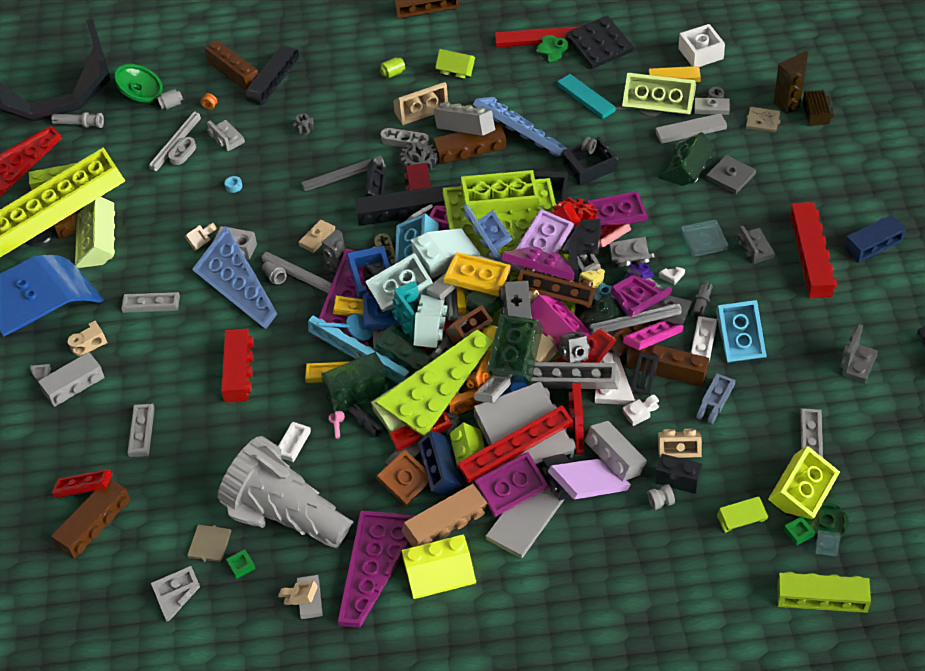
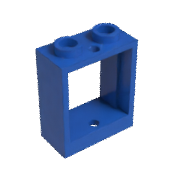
[347,246,390,299]

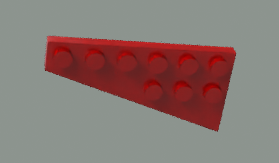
[0,126,62,197]

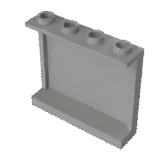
[474,381,576,467]

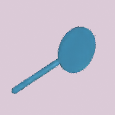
[317,314,373,341]

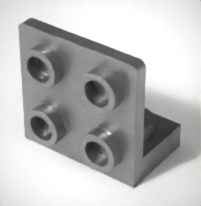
[609,237,654,267]
[840,324,878,384]

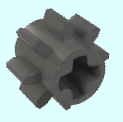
[293,114,314,135]

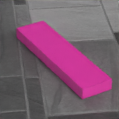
[623,321,684,350]

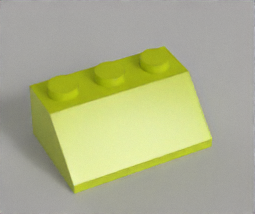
[768,446,840,519]
[402,534,476,599]

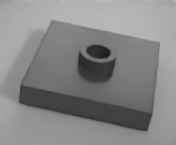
[706,155,756,194]
[646,296,692,325]

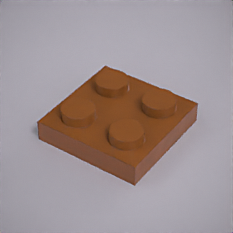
[376,450,429,507]

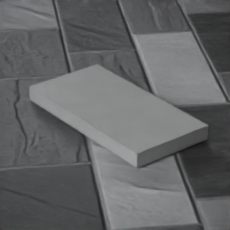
[486,488,565,559]

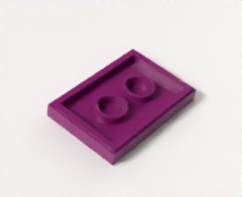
[586,191,648,229]
[474,452,549,518]

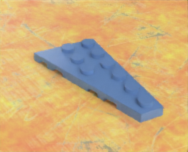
[473,97,568,157]
[192,226,277,328]

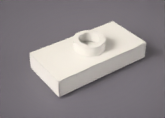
[278,422,311,462]

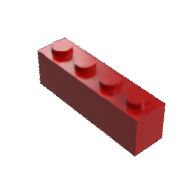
[222,329,254,403]

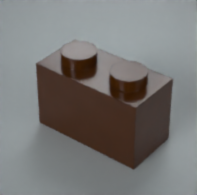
[445,305,493,345]

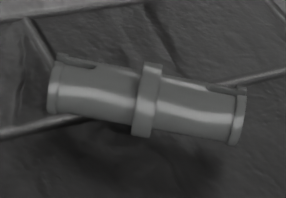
[691,282,713,319]

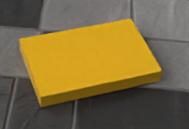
[443,252,511,296]

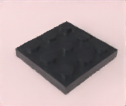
[566,15,634,69]

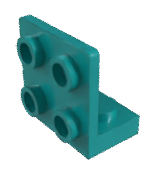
[392,281,418,340]

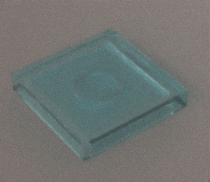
[681,219,728,257]

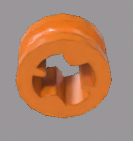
[200,93,218,110]

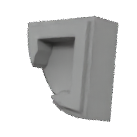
[30,364,51,381]

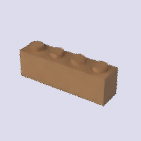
[402,484,487,547]

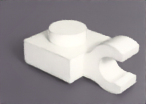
[622,395,659,426]

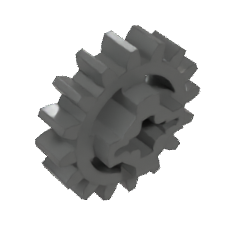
[400,141,438,170]

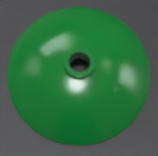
[114,64,163,102]

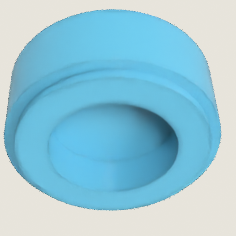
[224,176,242,193]

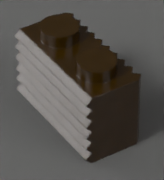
[802,90,834,126]

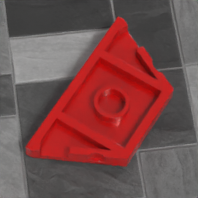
[569,383,584,455]

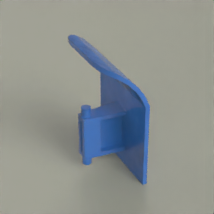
[0,255,104,337]

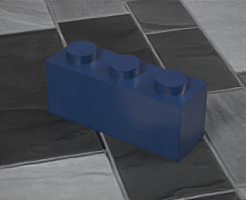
[845,215,906,263]
[418,431,463,497]

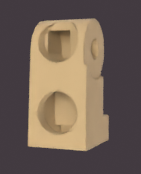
[68,321,107,356]

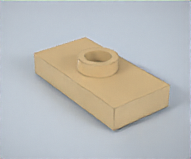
[299,220,335,253]

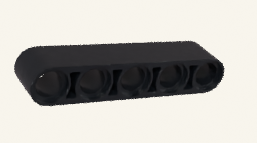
[246,45,299,104]

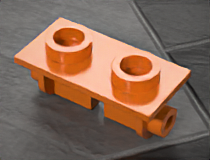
[466,351,495,389]

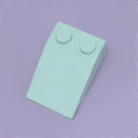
[411,228,480,279]
[365,253,433,311]

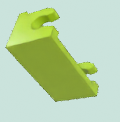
[717,497,768,533]

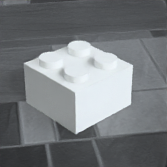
[679,24,725,67]

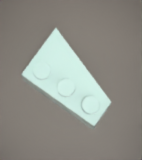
[414,295,448,348]

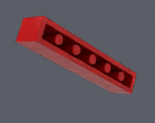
[790,202,837,298]

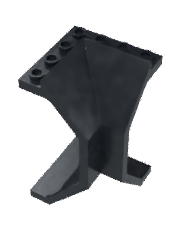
[0,19,111,121]

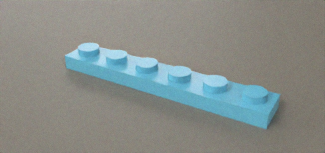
[308,316,409,384]

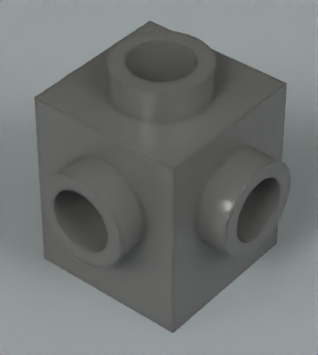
[559,331,590,363]

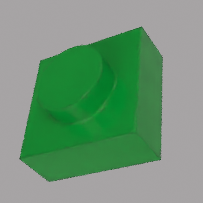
[784,516,815,546]
[226,549,256,579]

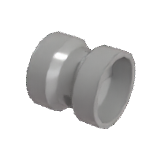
[647,484,675,510]

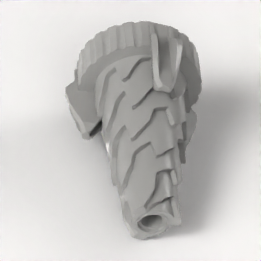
[218,436,353,548]

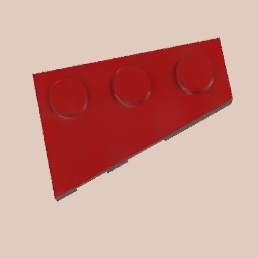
[553,328,617,363]

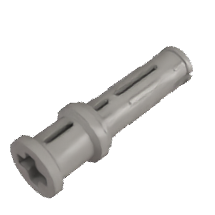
[52,112,104,128]

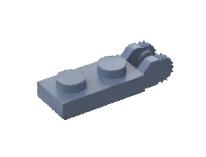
[696,373,736,424]

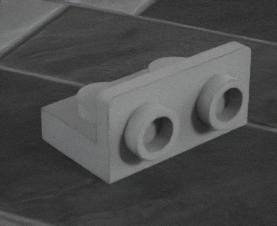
[207,120,245,151]

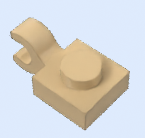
[184,223,217,251]
[278,581,318,605]

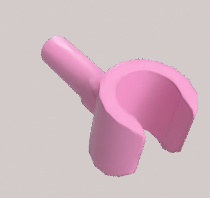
[329,411,344,439]

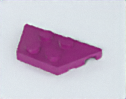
[502,247,575,281]
[610,275,672,318]

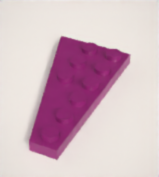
[338,511,416,628]

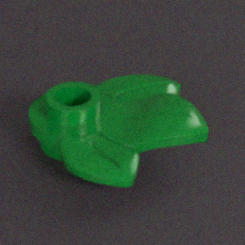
[536,35,568,63]

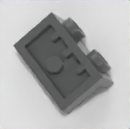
[737,226,775,264]
[321,229,345,273]

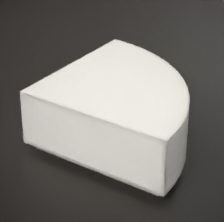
[659,267,685,285]

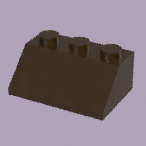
[773,51,808,114]

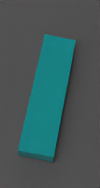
[557,74,616,119]

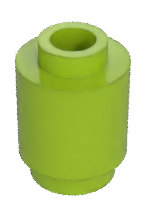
[380,57,405,79]

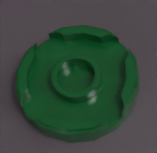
[805,502,849,542]

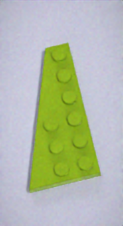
[375,330,494,437]

